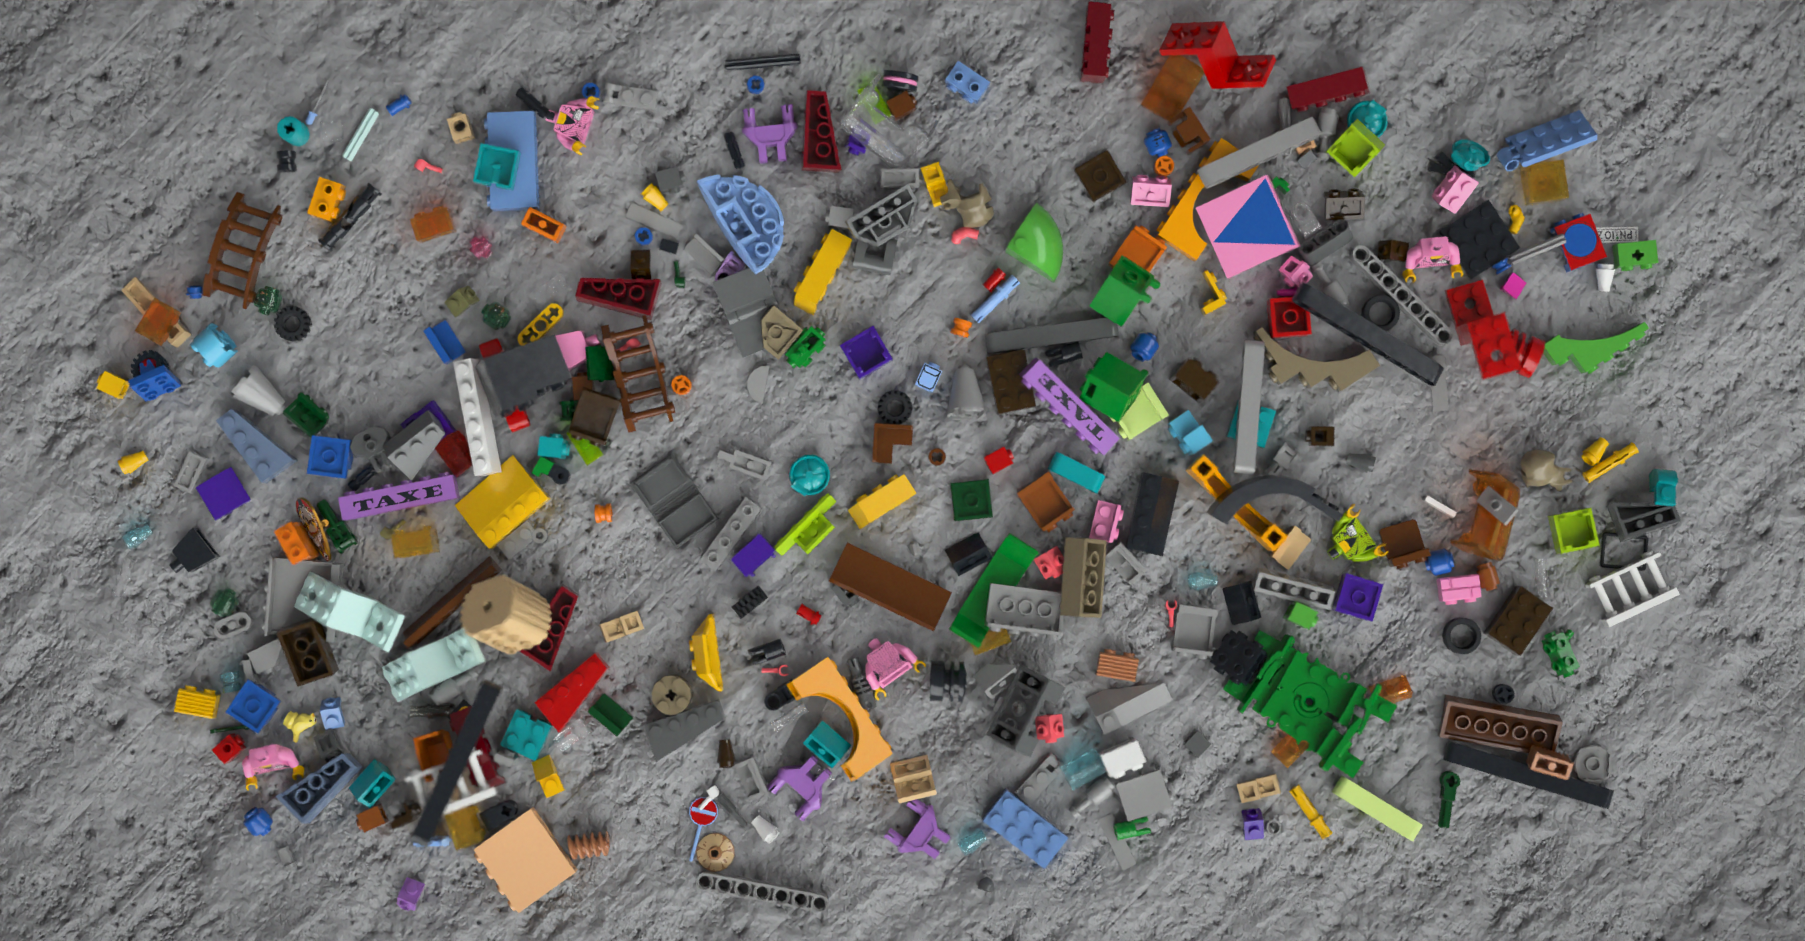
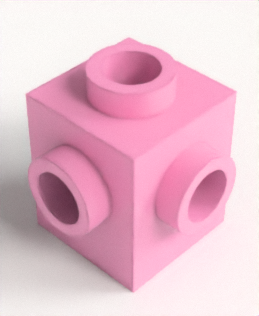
[1279,256,1313,288]

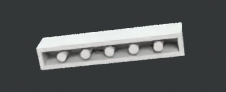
[453,358,502,476]

